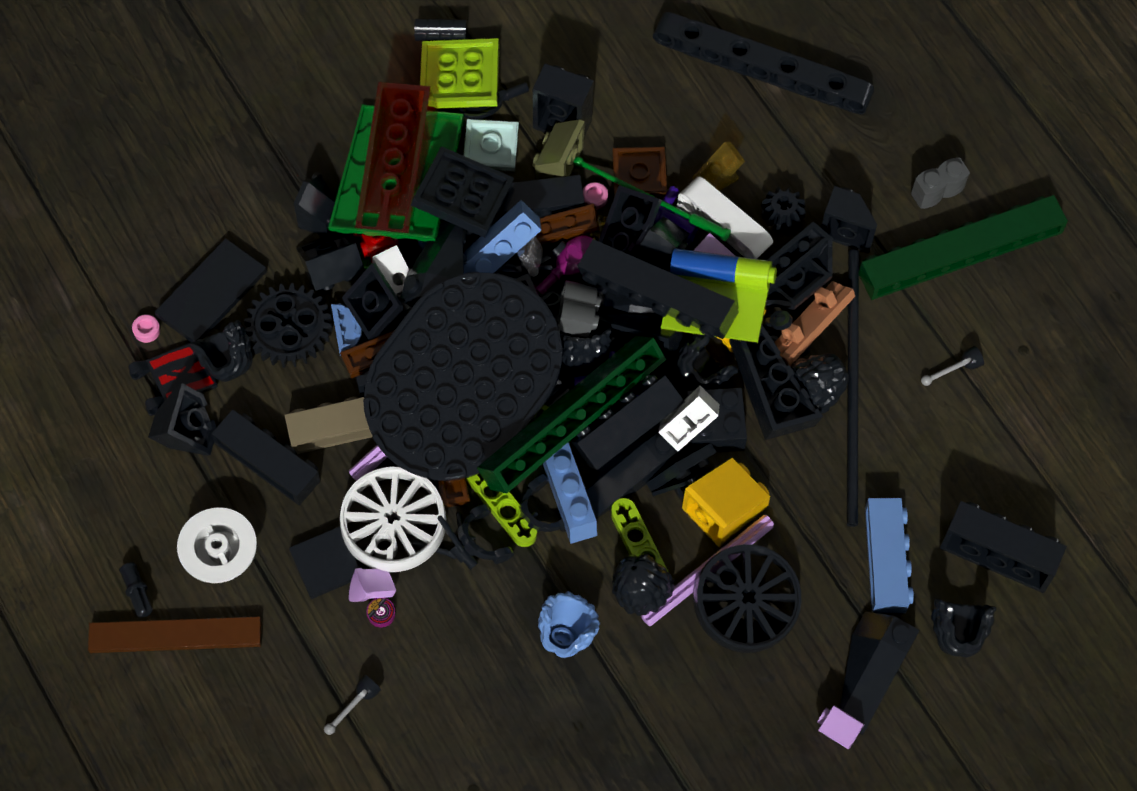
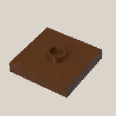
[612,147,667,197]

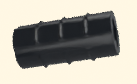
[415,18,467,41]

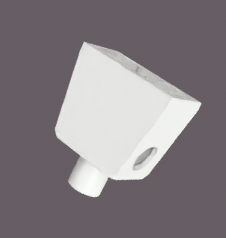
[372,245,412,313]

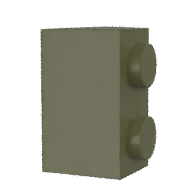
[532,119,585,180]

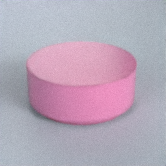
[583,182,608,209]
[132,314,160,343]

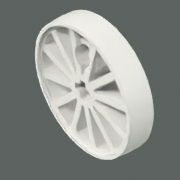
[340,467,446,572]

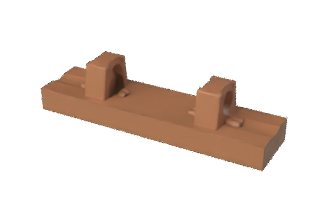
[774,281,855,366]

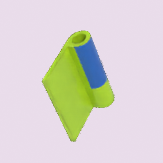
[661,248,777,343]

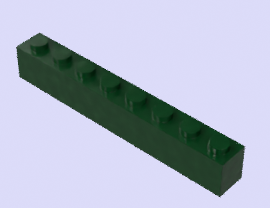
[859,195,1068,300]
[477,336,666,494]

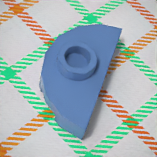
[331,304,362,356]

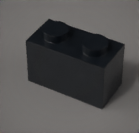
[637,216,690,269]

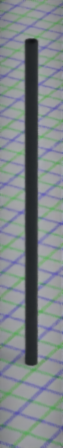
[847,250,859,527]

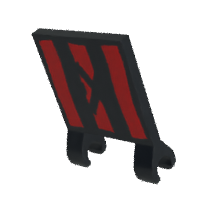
[128,342,218,416]

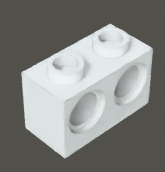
[658,386,719,451]

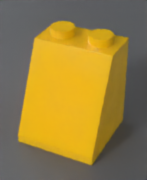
[682,458,770,548]

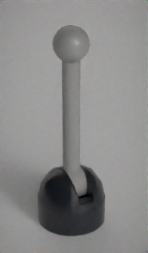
[921,346,984,386]
[324,675,381,735]

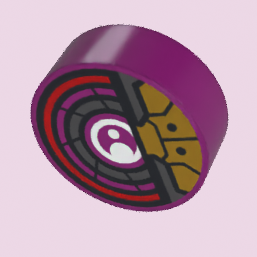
[367,598,395,628]

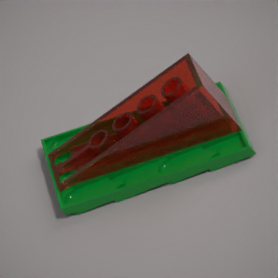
[328,82,464,241]

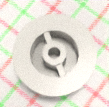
[177,508,257,583]

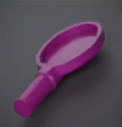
[536,235,593,295]

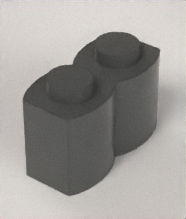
[911,158,970,209]
[557,280,601,338]

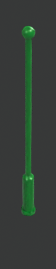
[573,156,731,242]

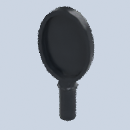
[459,82,529,119]

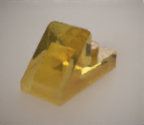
[692,142,745,191]

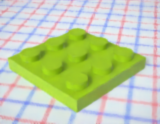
[419,38,499,109]

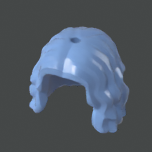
[538,592,600,658]

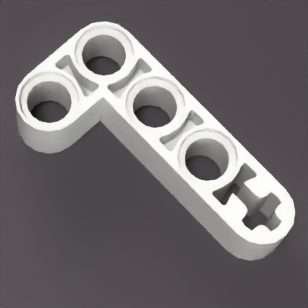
[677,177,773,259]

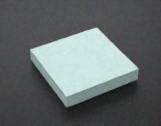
[464,119,519,172]

